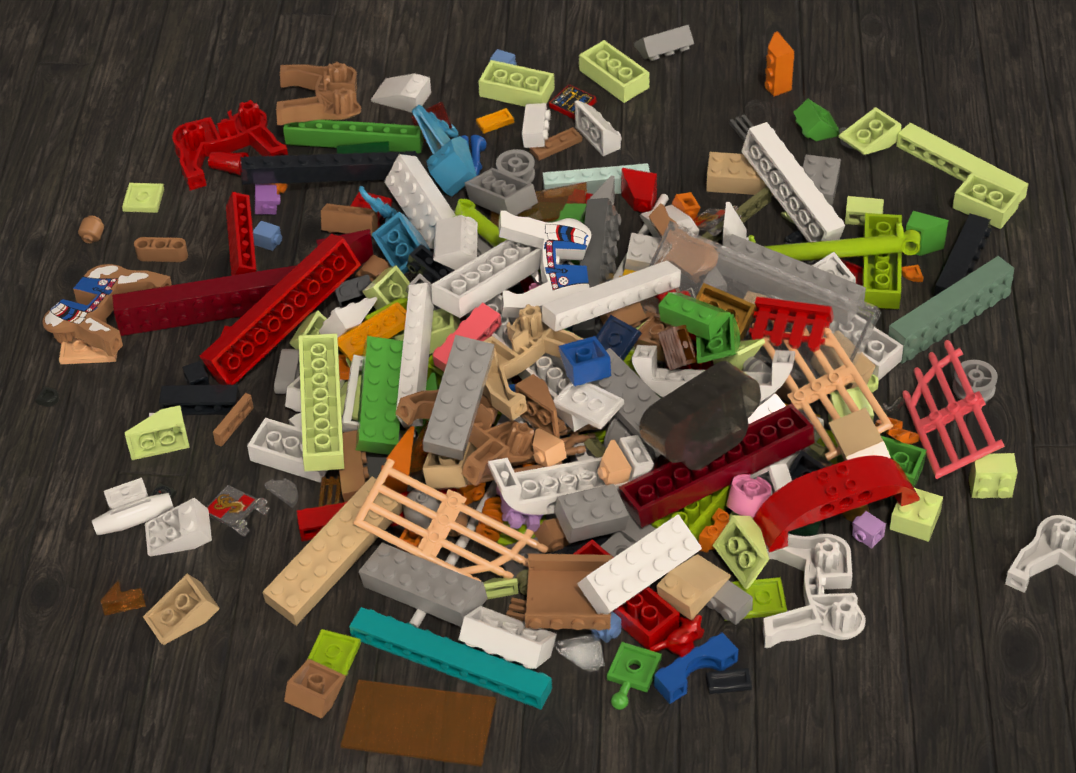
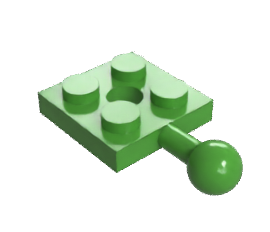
[607,642,662,710]

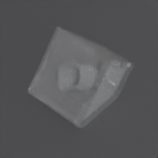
[553,634,605,672]

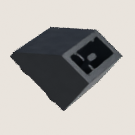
[332,274,376,313]

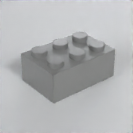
[803,155,841,207]
[554,484,629,543]

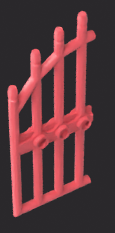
[902,340,1005,479]

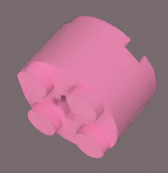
[726,474,772,517]

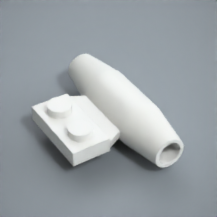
[92,478,174,535]

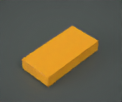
[476,108,514,134]

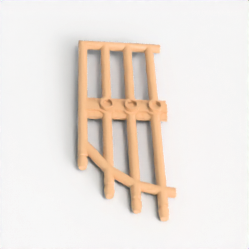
[752,320,893,461]
[353,459,548,582]

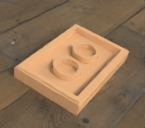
[59,337,118,364]

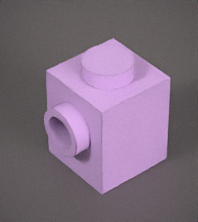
[852,511,886,548]

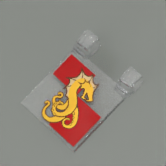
[693,206,742,236]
[206,485,270,536]

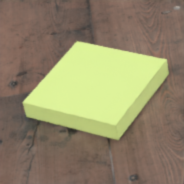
[122,183,164,213]

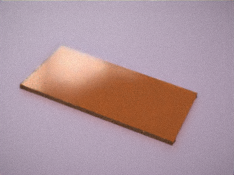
[341,680,496,766]

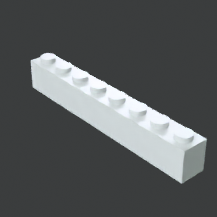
[542,261,681,332]
[396,283,434,428]

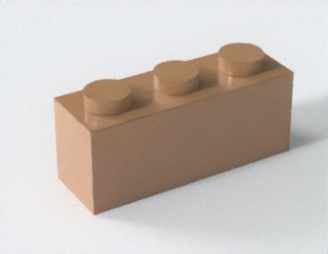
[321,204,378,236]

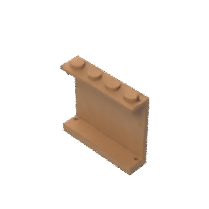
[525,554,612,630]

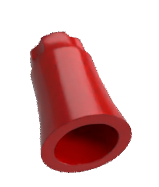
[208,151,249,176]

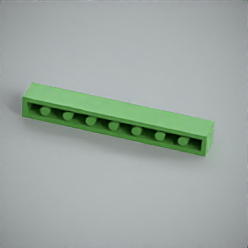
[283,120,424,153]

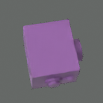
[255,184,280,214]

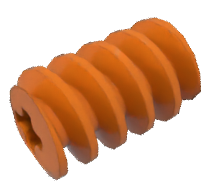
[475,497,505,542]

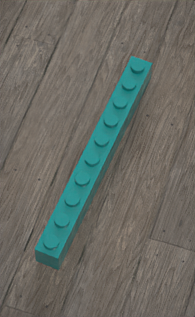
[349,607,552,709]

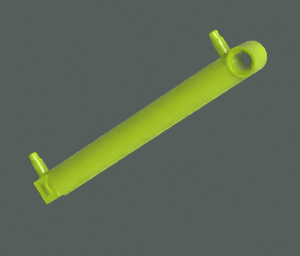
[454,199,541,278]
[748,222,921,261]

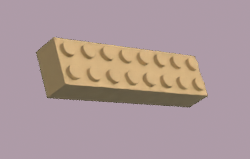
[263,477,404,626]

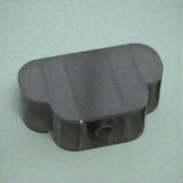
[639,361,761,470]

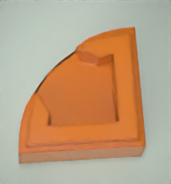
[901,265,924,282]

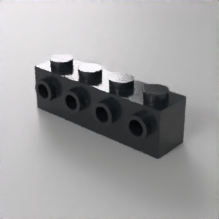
[407,244,454,284]

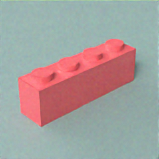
[432,302,502,372]

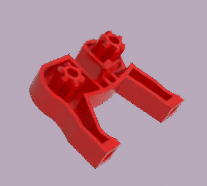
[172,100,288,191]

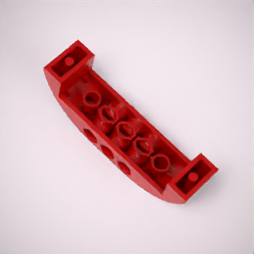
[753,455,920,553]

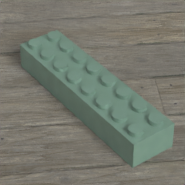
[888,256,1014,364]

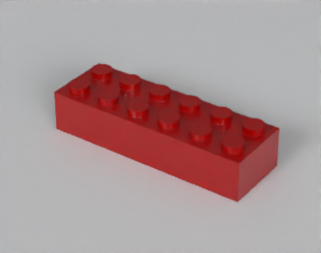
[574,540,680,650]

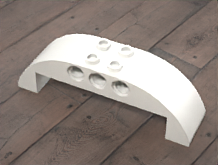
[632,345,795,409]
[488,435,654,515]

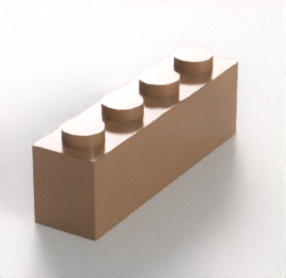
[339,430,370,502]

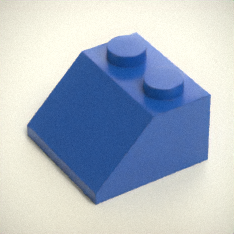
[558,336,611,386]

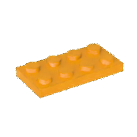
[338,302,407,361]

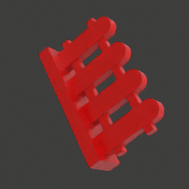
[749,297,834,352]

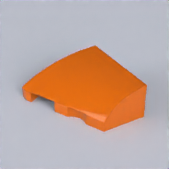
[875,417,919,444]

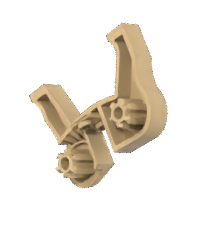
[483,304,583,421]

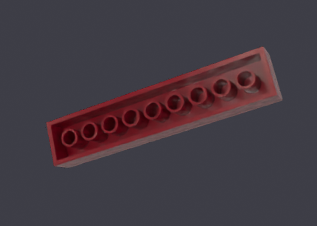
[112,265,297,336]
[619,403,815,528]

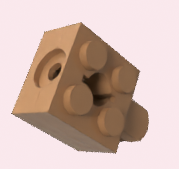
[634,313,694,362]

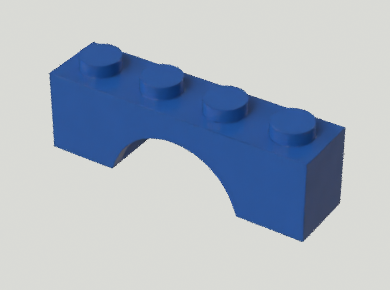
[654,632,738,704]

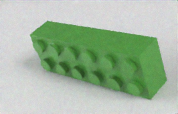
[355,336,403,455]

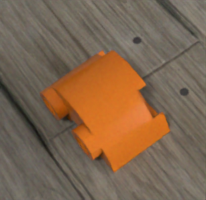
[699,508,729,552]

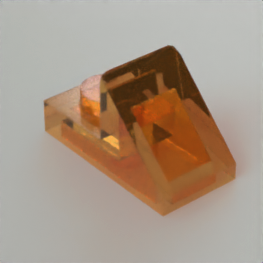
[101,580,146,616]

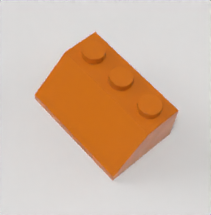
[765,31,794,96]

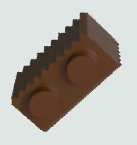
[658,325,697,371]

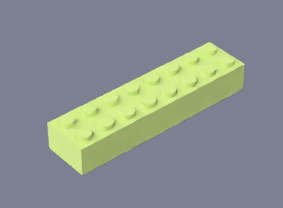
[299,334,344,472]

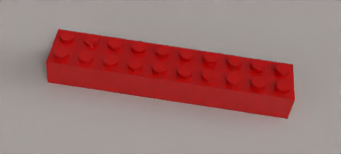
[199,234,361,385]

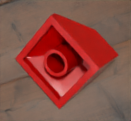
[621,168,657,213]

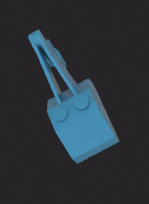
[412,104,477,197]
[359,186,429,275]

